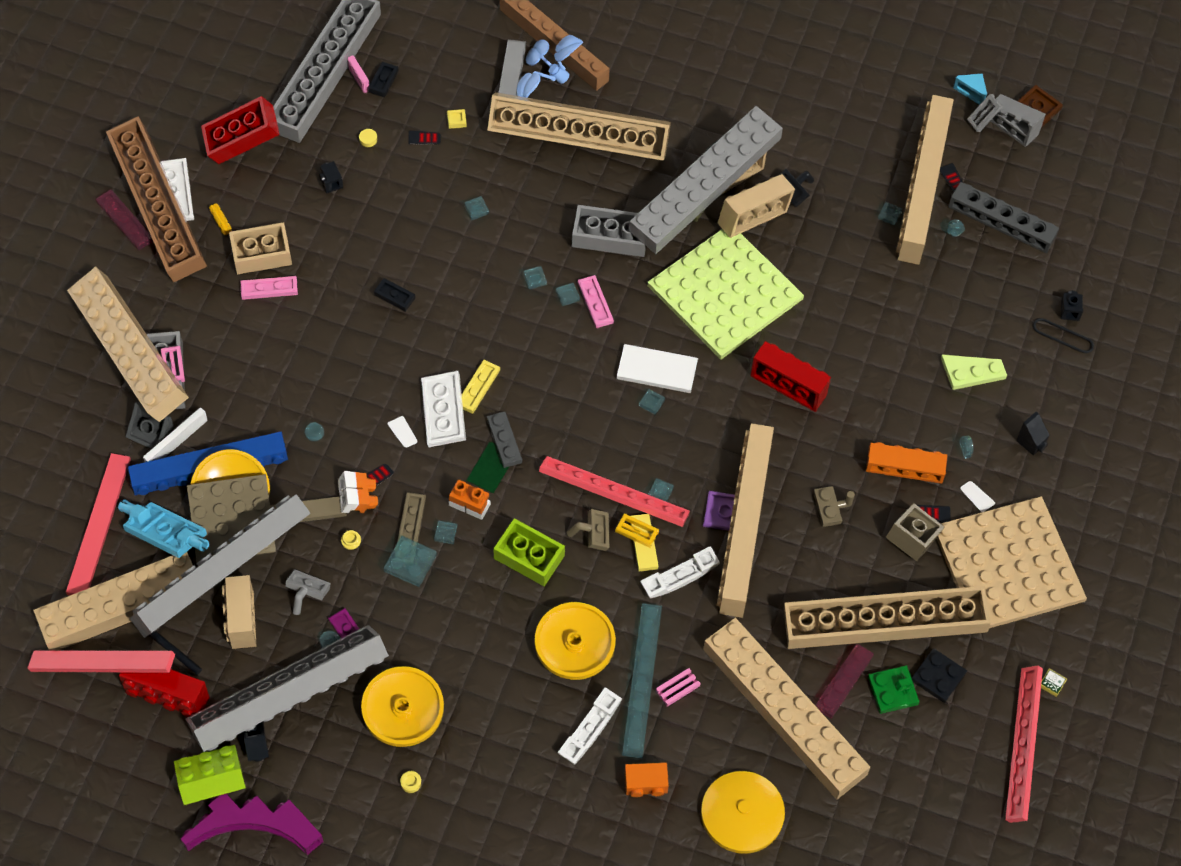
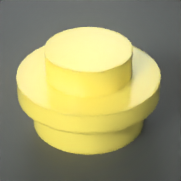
[341,530,361,550]

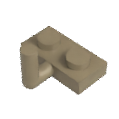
[813,486,855,527]
[567,509,609,551]

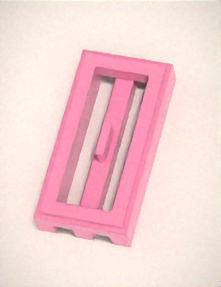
[347,55,369,93]
[161,346,185,382]
[656,668,701,707]

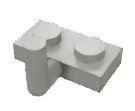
[285,570,331,615]

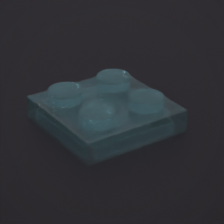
[384,536,437,587]

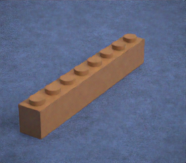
[500,0,610,91]

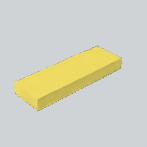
[462,360,500,414]
[630,514,659,572]

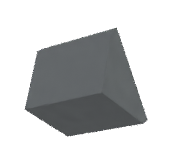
[126,402,174,449]

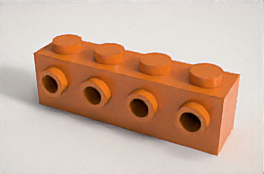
[866,442,947,484]

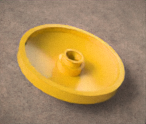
[191,449,270,495]
[535,602,616,680]
[361,666,444,747]
[701,771,785,854]

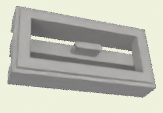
[967,94,1003,132]

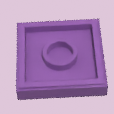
[703,491,735,531]

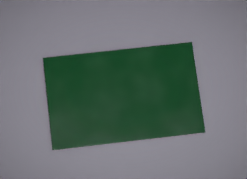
[466,442,510,493]

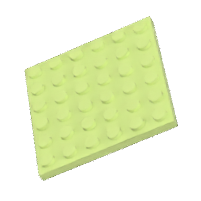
[647,229,804,360]

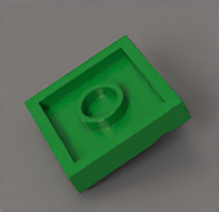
[868,665,919,714]

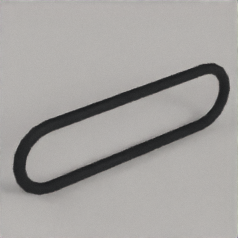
[1033,318,1094,353]

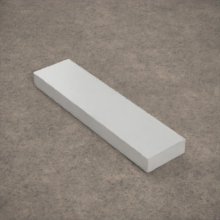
[143,408,208,462]

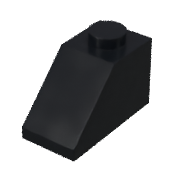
[1016,412,1050,455]
[243,721,269,762]

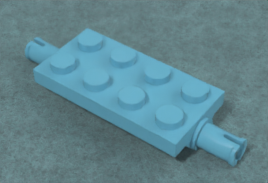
[118,500,209,558]

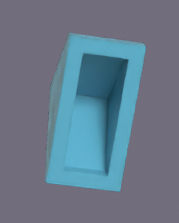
[953,74,987,105]

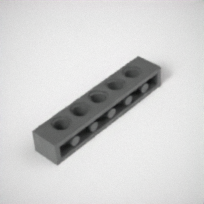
[949,182,1059,253]

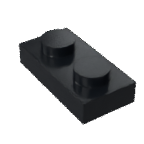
[368,62,399,97]
[374,278,416,312]

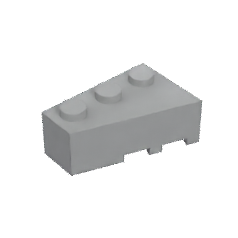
[987,94,1046,147]

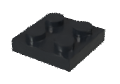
[912,648,968,703]

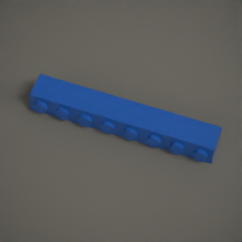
[128,431,288,495]

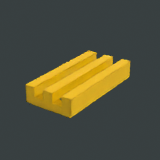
[615,514,659,548]

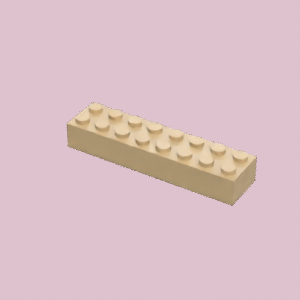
[33,552,193,651]

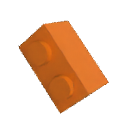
[625,763,669,797]

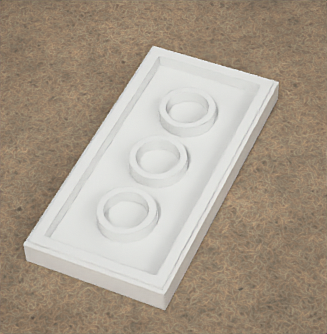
[161,158,194,221]
[617,344,698,393]
[421,371,466,447]

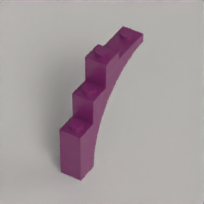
[181,794,324,855]

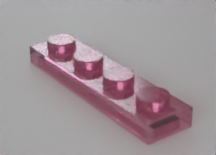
[96,190,153,250]
[815,644,874,719]

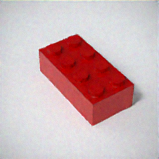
[201,96,280,164]
[750,341,831,412]
[119,669,210,717]

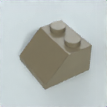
[886,503,945,561]

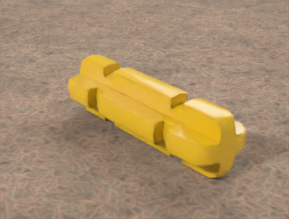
[209,203,232,235]

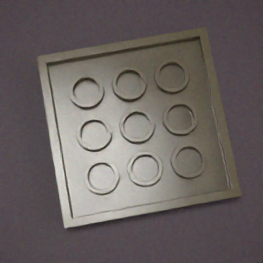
[187,474,276,563]

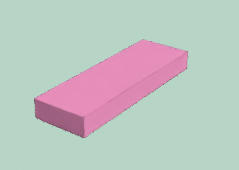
[578,275,614,328]
[241,276,298,300]

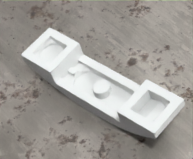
[640,546,720,598]
[558,687,622,765]

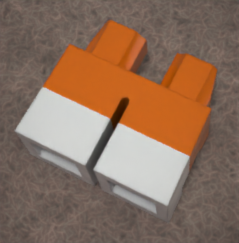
[338,471,378,513]
[449,480,491,520]

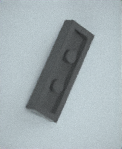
[487,412,522,468]

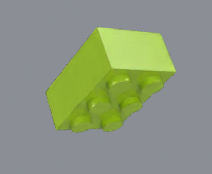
[493,518,565,587]
[174,745,246,805]

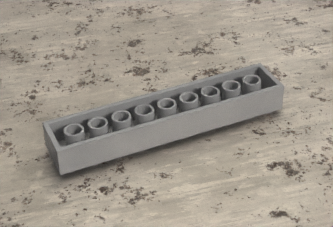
[273,0,381,143]
[629,106,783,254]
[130,494,310,638]
[186,625,389,752]

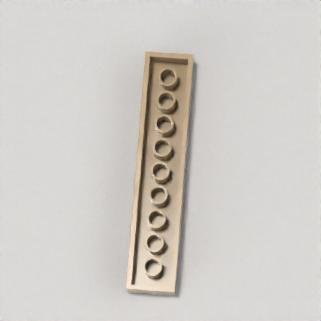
[487,92,671,161]
[896,95,954,265]
[67,266,189,422]
[717,423,774,618]
[784,586,991,649]
[703,617,870,800]

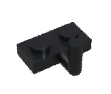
[778,169,814,207]

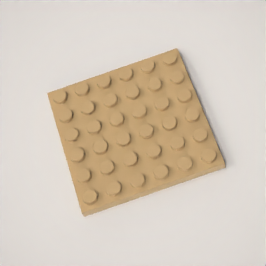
[936,496,1087,628]

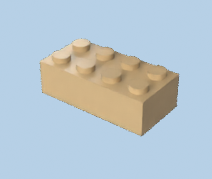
[718,174,795,238]

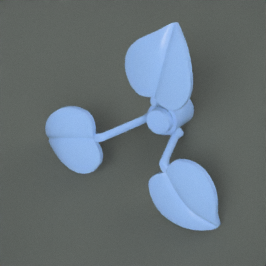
[517,35,583,98]

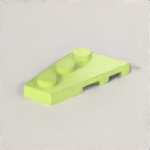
[941,355,1007,390]

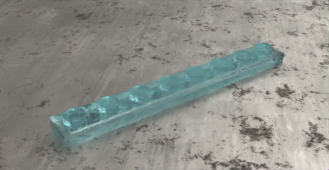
[622,603,662,758]

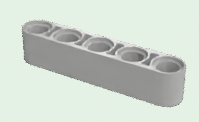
[499,39,526,96]

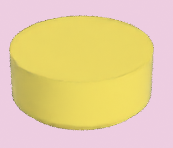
[359,129,377,147]
[400,771,421,793]

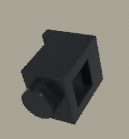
[319,161,343,194]
[1061,290,1083,321]

